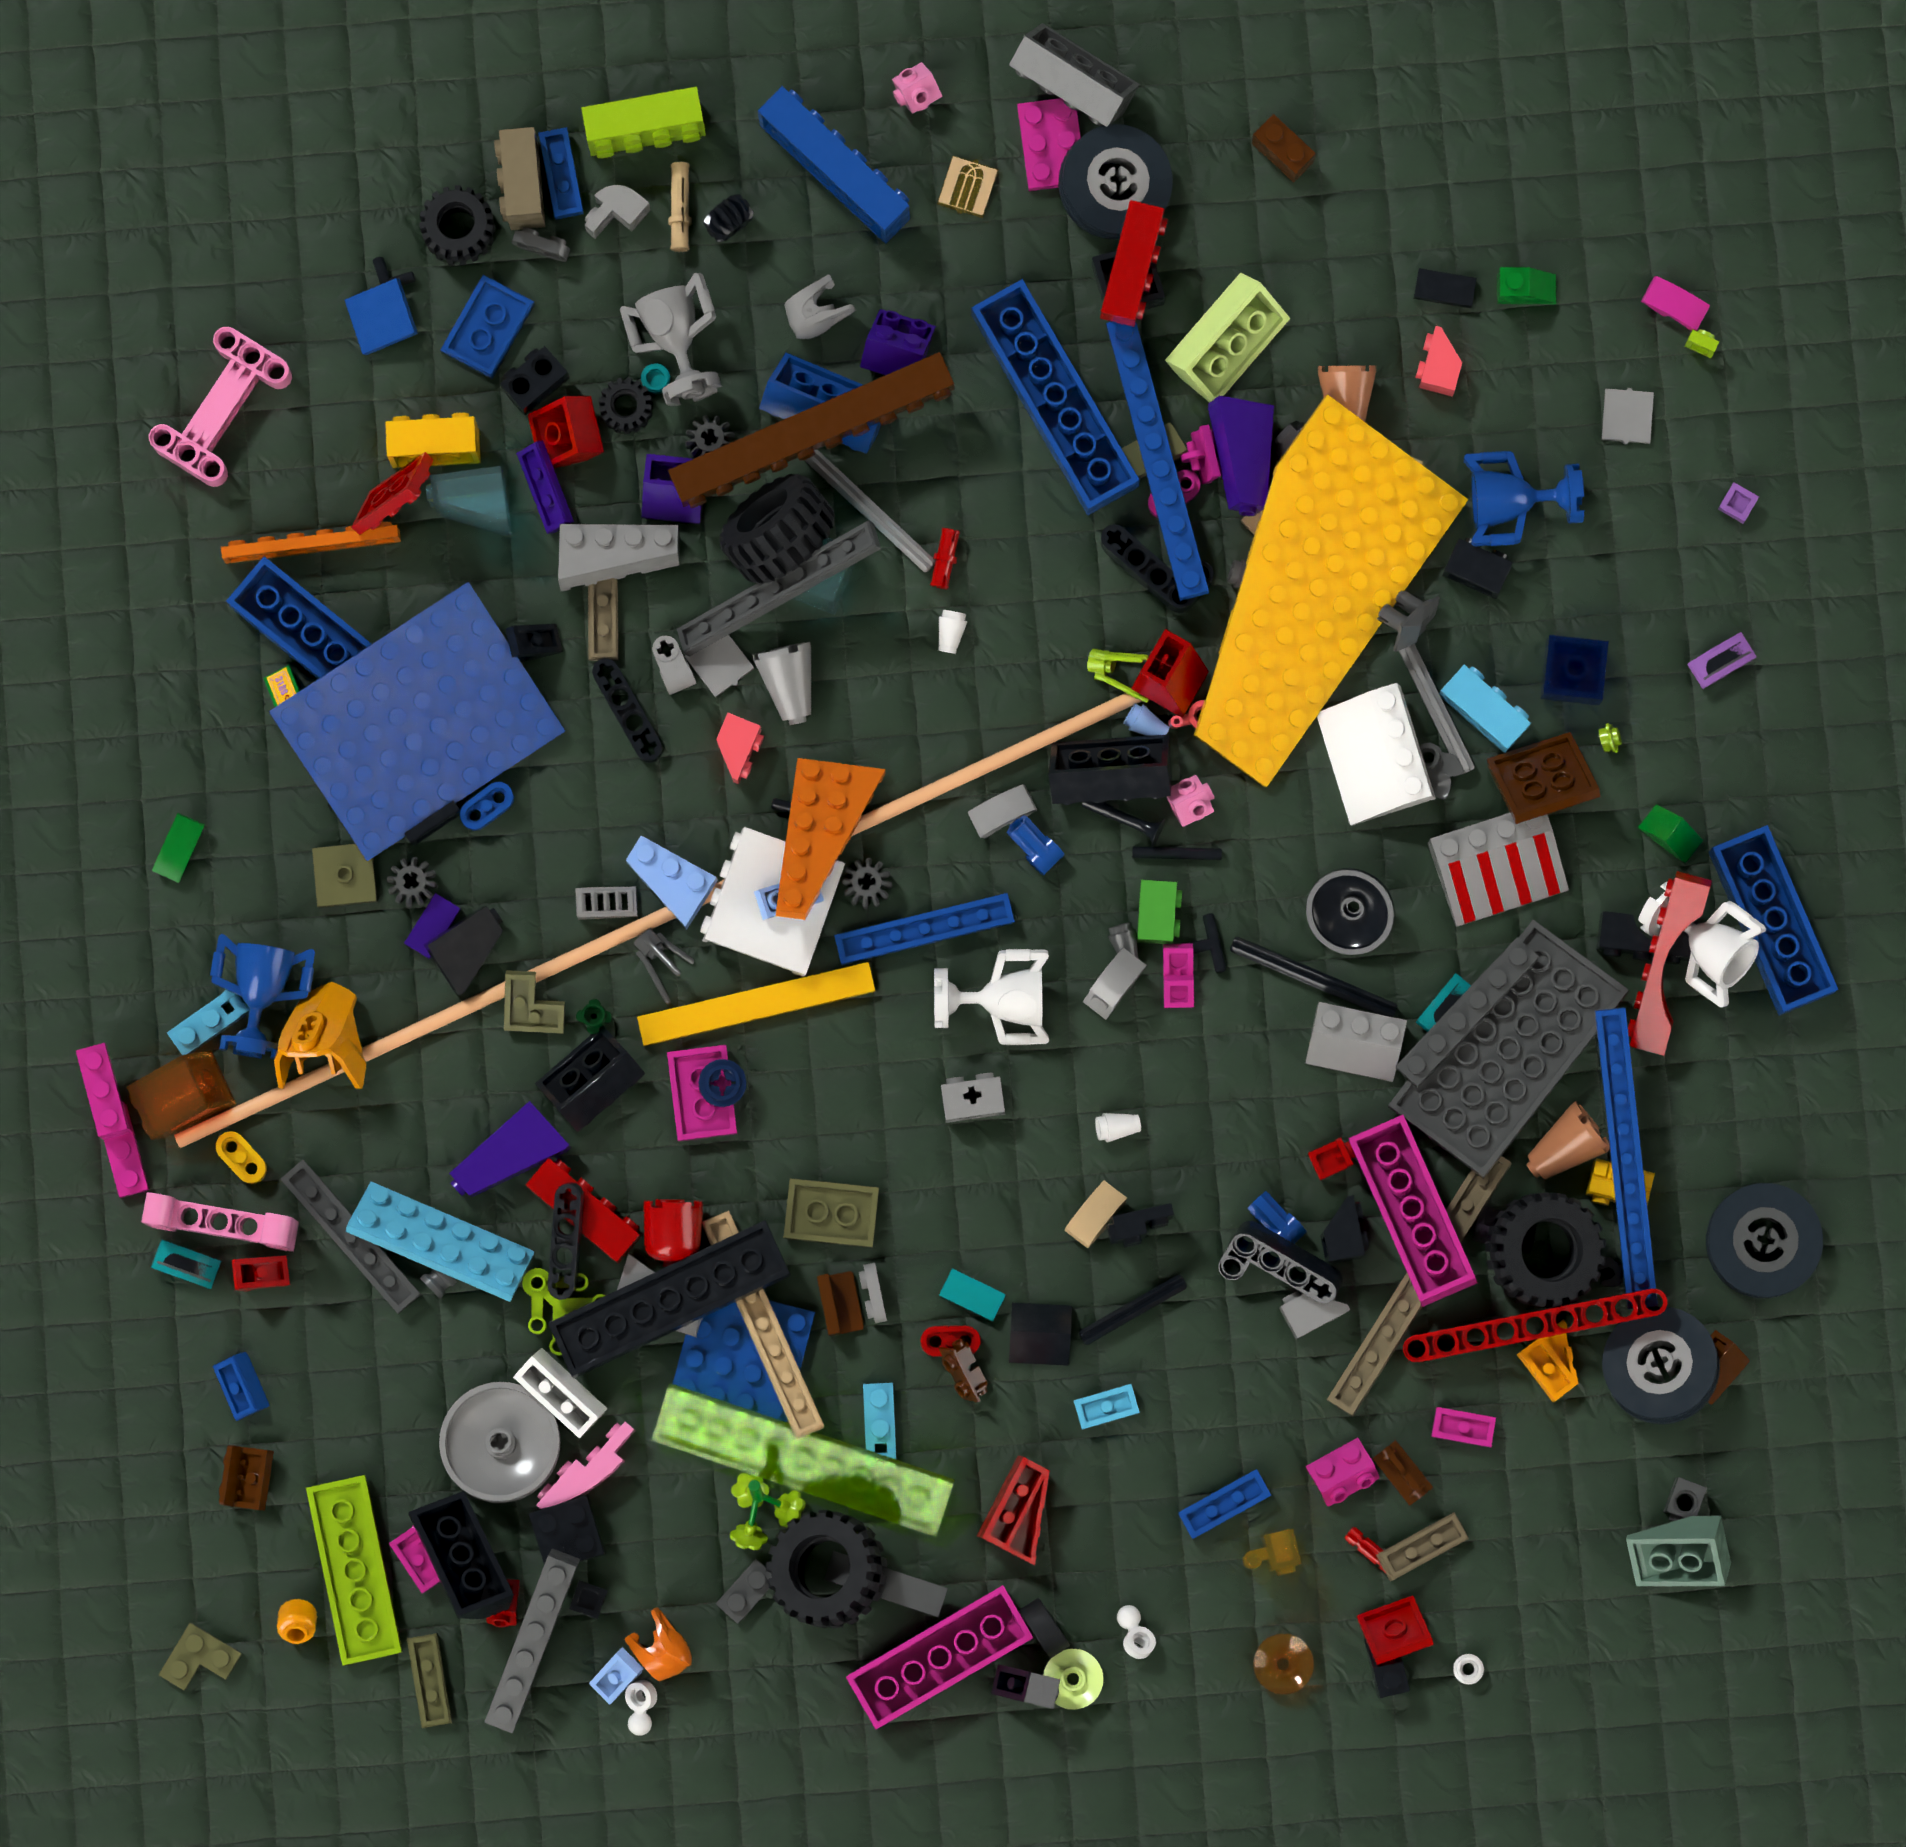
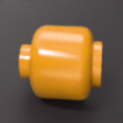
[277,1599,317,1644]

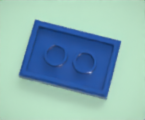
[440,275,535,379]

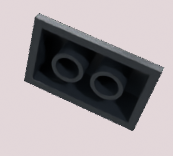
[535,1025,645,1132]

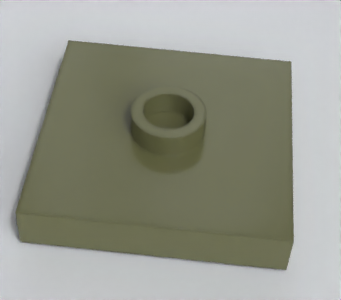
[312,844,377,908]

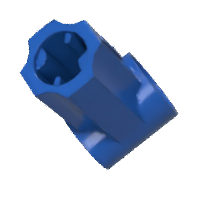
[1006,815,1065,875]
[1247,1191,1307,1244]

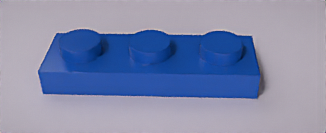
[538,127,584,220]
[1178,1469,1271,1539]

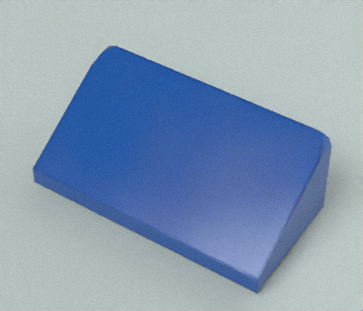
[212,1352,269,1421]

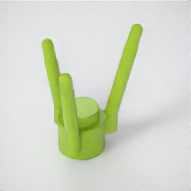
[1087,648,1149,703]

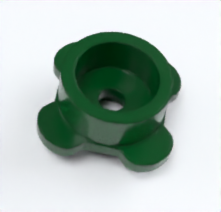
[576,999,612,1035]

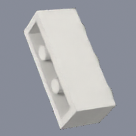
[513,1348,608,1438]

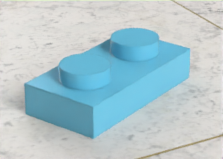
[1074,1384,1140,1430]

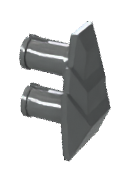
[1377,590,1440,652]

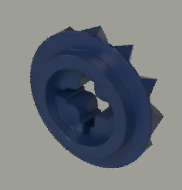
[698,1059,747,1107]

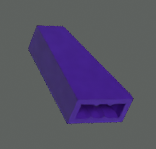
[1208,395,1274,517]
[449,1101,571,1198]

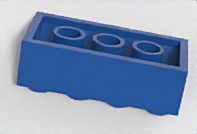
[759,353,882,454]

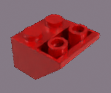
[1131,629,1209,718]

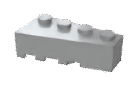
[558,524,680,592]

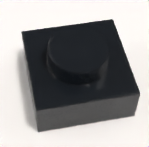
[569,1580,608,1619]

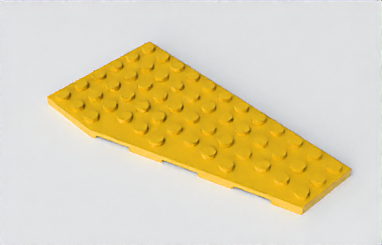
[1194,395,1469,787]

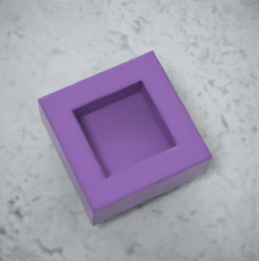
[1718,482,1759,524]

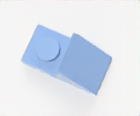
[589,1647,644,1705]

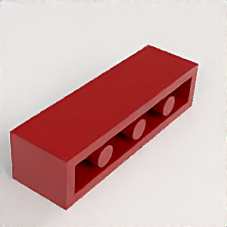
[1100,200,1168,327]
[526,1158,641,1264]

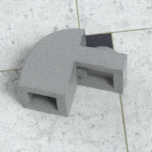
[584,185,651,239]
[1083,948,1147,1020]

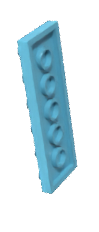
[345,1182,535,1302]

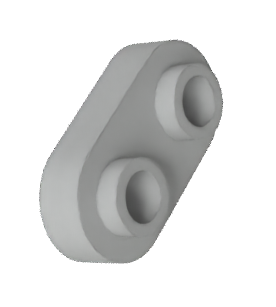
[859,1263,887,1324]

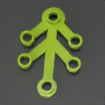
[522,1268,605,1356]

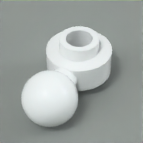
[1117,1605,1156,1659]
[625,1680,657,1736]

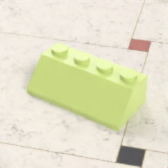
[1165,273,1290,403]

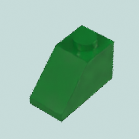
[1497,267,1556,304]

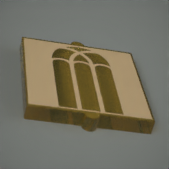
[937,155,999,218]

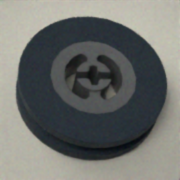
[1706,1183,1823,1298]

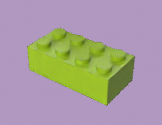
[581,86,706,158]

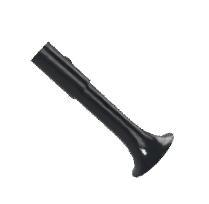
[1082,800,1165,847]

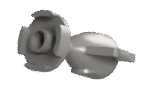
[620,273,722,406]

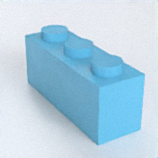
[1439,664,1531,753]

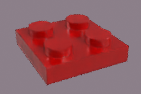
[1356,1595,1434,1665]

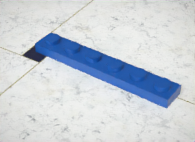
[834,893,1015,965]

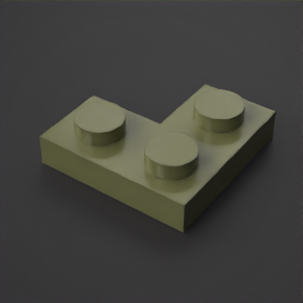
[504,970,565,1033]
[159,1623,243,1690]

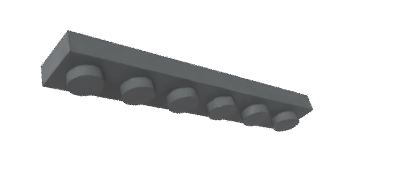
[1396,937,1539,1088]
[281,1160,421,1314]

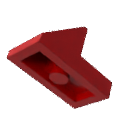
[232,1255,290,1292]

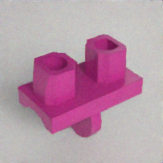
[1180,425,1222,484]

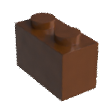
[1252,114,1316,182]

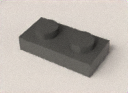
[716,1559,772,1624]

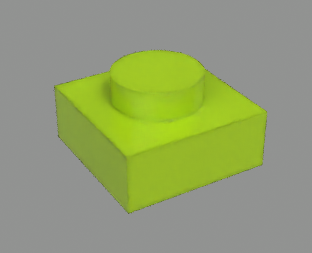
[1684,329,1719,358]

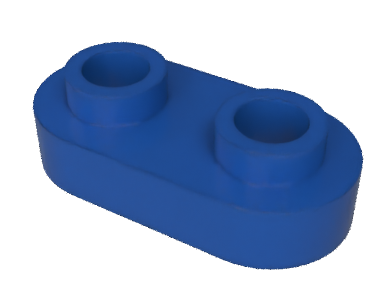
[460,782,514,831]

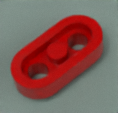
[920,1326,981,1357]

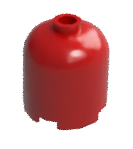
[644,1199,703,1267]

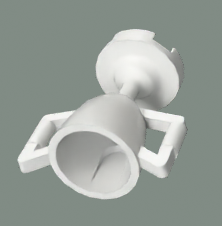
[1638,882,1766,1007]
[934,949,1049,1045]

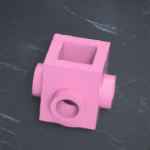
[892,62,943,114]
[1167,775,1214,827]

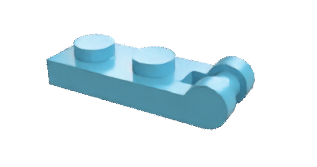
[167,990,250,1058]
[863,1383,897,1468]

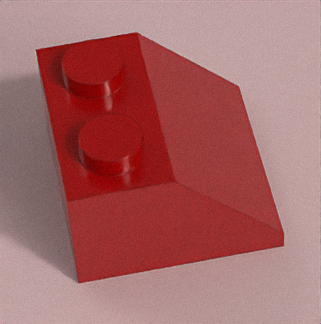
[528,396,604,468]

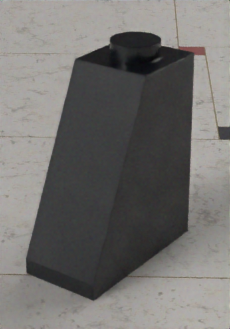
[424,906,503,995]

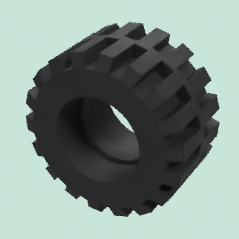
[419,185,496,265]

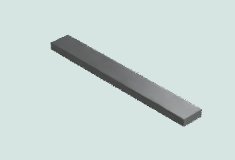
[677,520,881,657]

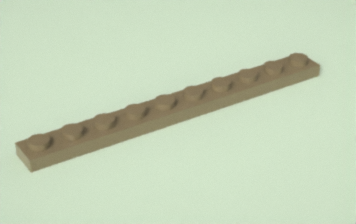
[1327,1156,1512,1416]

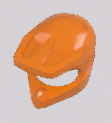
[624,1607,692,1682]

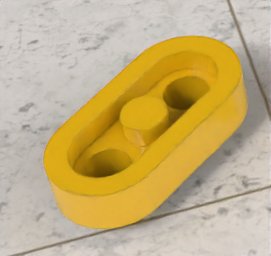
[216,1131,267,1184]

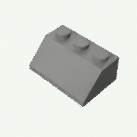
[1305,1002,1407,1082]

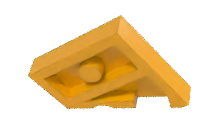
[1516,1319,1579,1402]

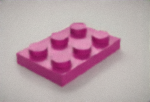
[1017,98,1081,191]
[667,1045,737,1142]

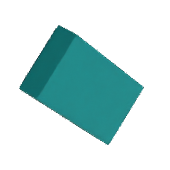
[939,1268,1006,1322]

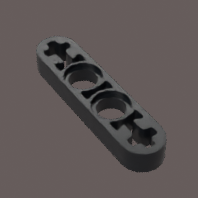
[592,658,663,763]
[548,1182,584,1300]

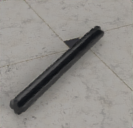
[1230,937,1398,1017]

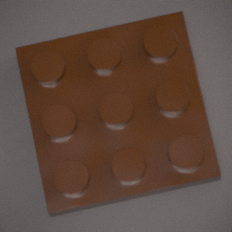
[1487,732,1601,824]

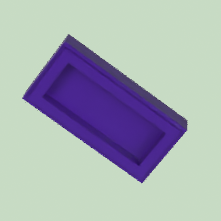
[404,893,461,960]

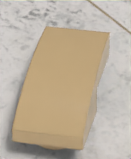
[1064,1180,1127,1248]

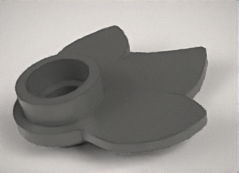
[1420,743,1464,800]

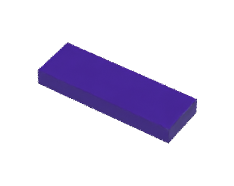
[516,441,574,534]

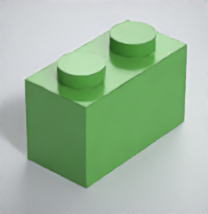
[1137,880,1182,944]

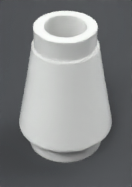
[938,610,967,654]
[1095,1113,1141,1142]

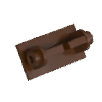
[939,1339,988,1402]
[1372,1440,1433,1506]

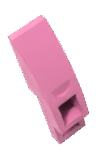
[537,1422,636,1509]

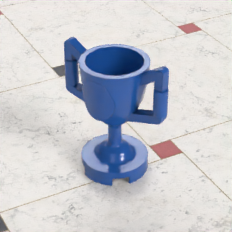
[1464,451,1584,547]
[210,934,315,1060]

